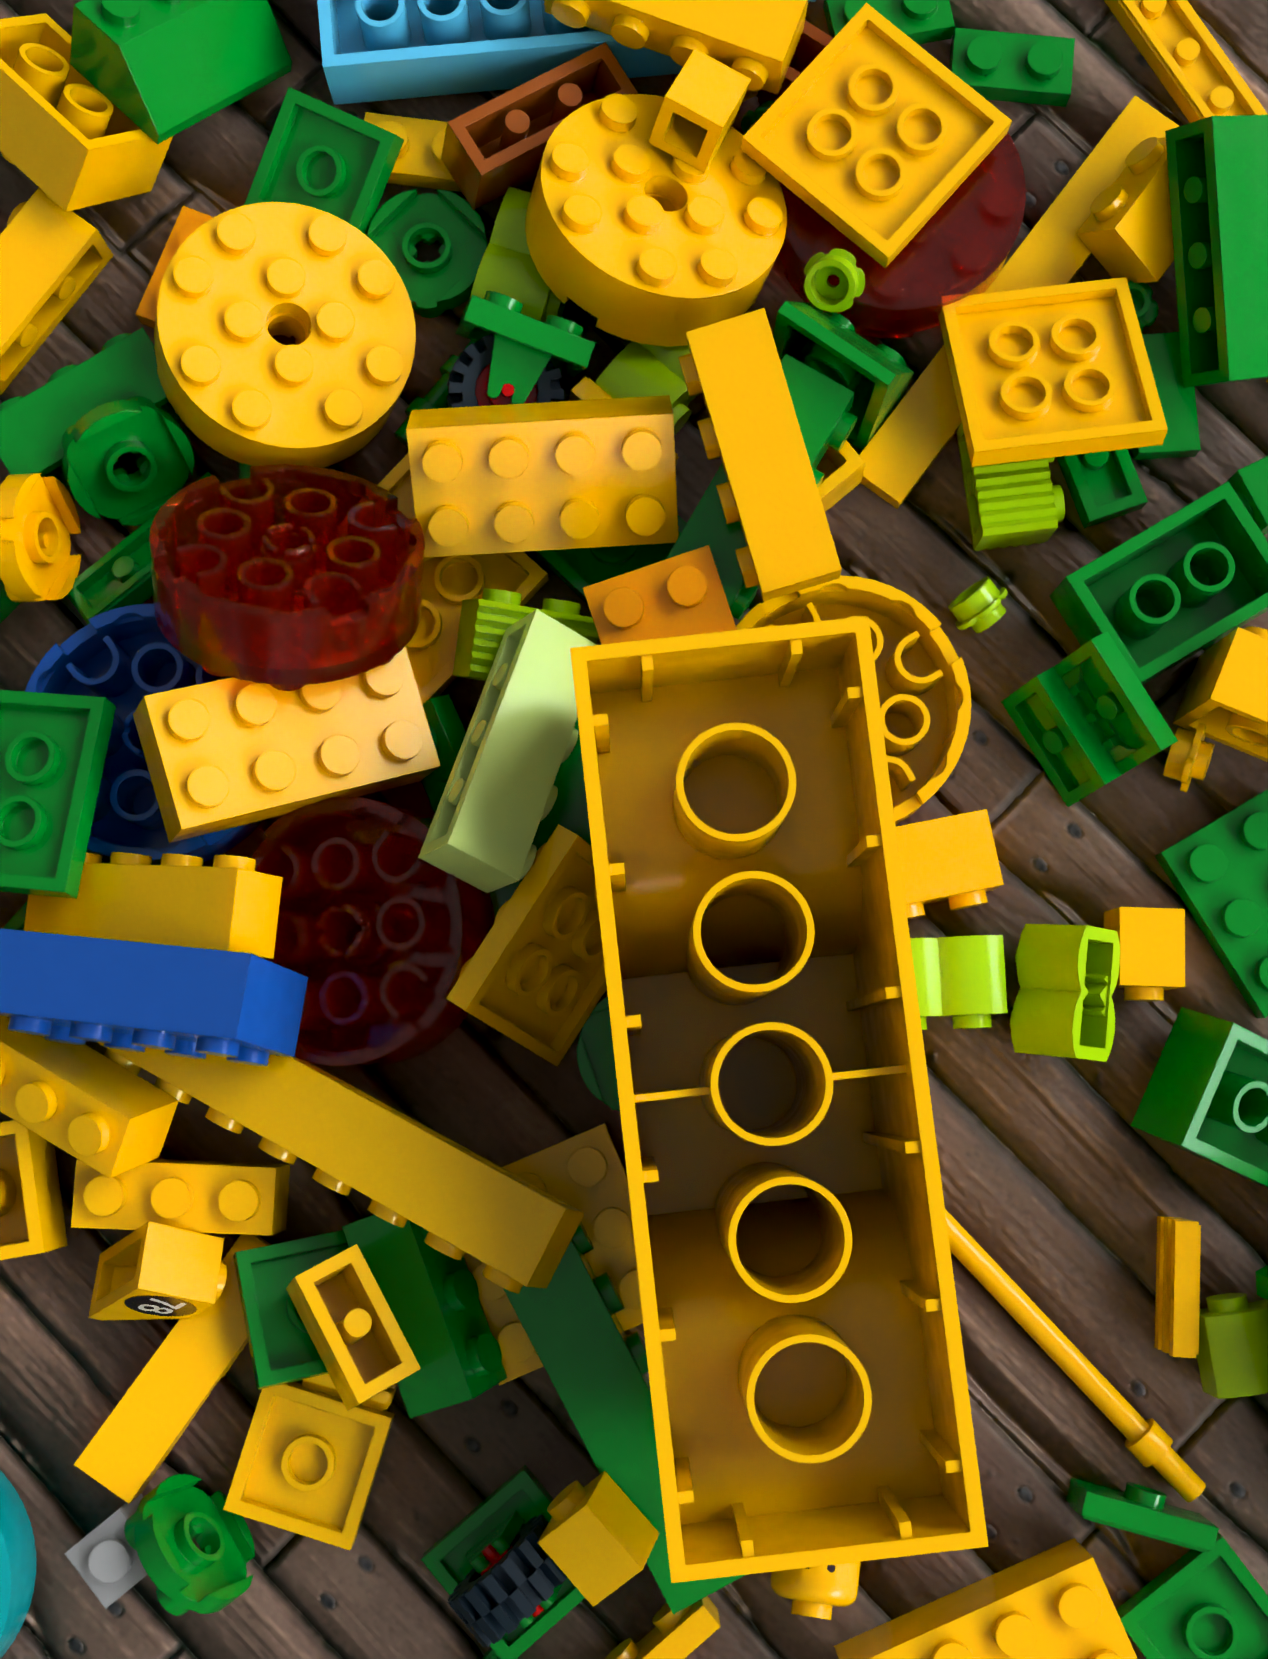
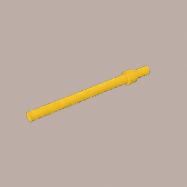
[945,1209,1206,1502]

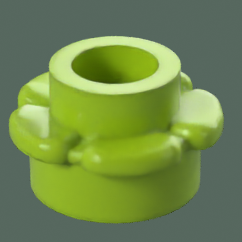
[803,248,866,313]
[948,576,1008,633]

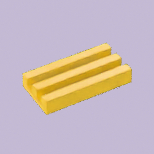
[1154,1216,1201,1358]

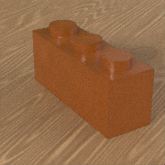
[441,42,638,210]

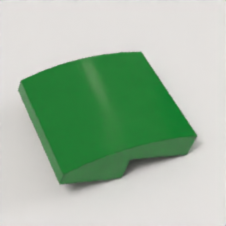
[1001,631,1178,807]

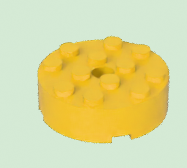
[525,93,787,346]
[154,202,416,471]
[736,575,971,825]

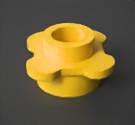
[1163,723,1215,793]

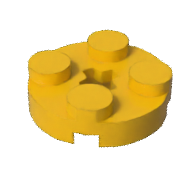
[0,473,81,602]

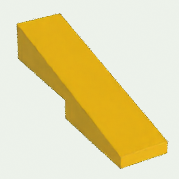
[74,1234,272,1504]

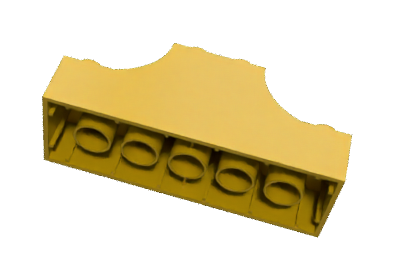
[570,616,989,1583]

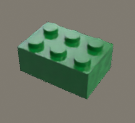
[1049,482,1268,685]

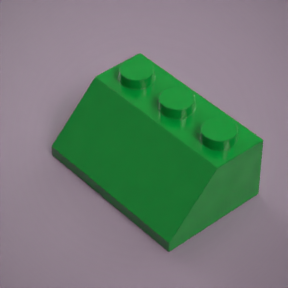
[70,0,292,144]

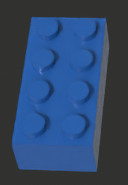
[0,928,308,1066]

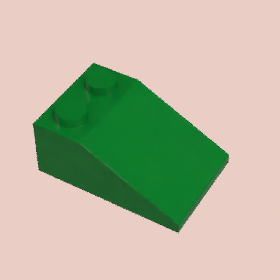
[773,301,914,451]
[1130,1007,1268,1188]

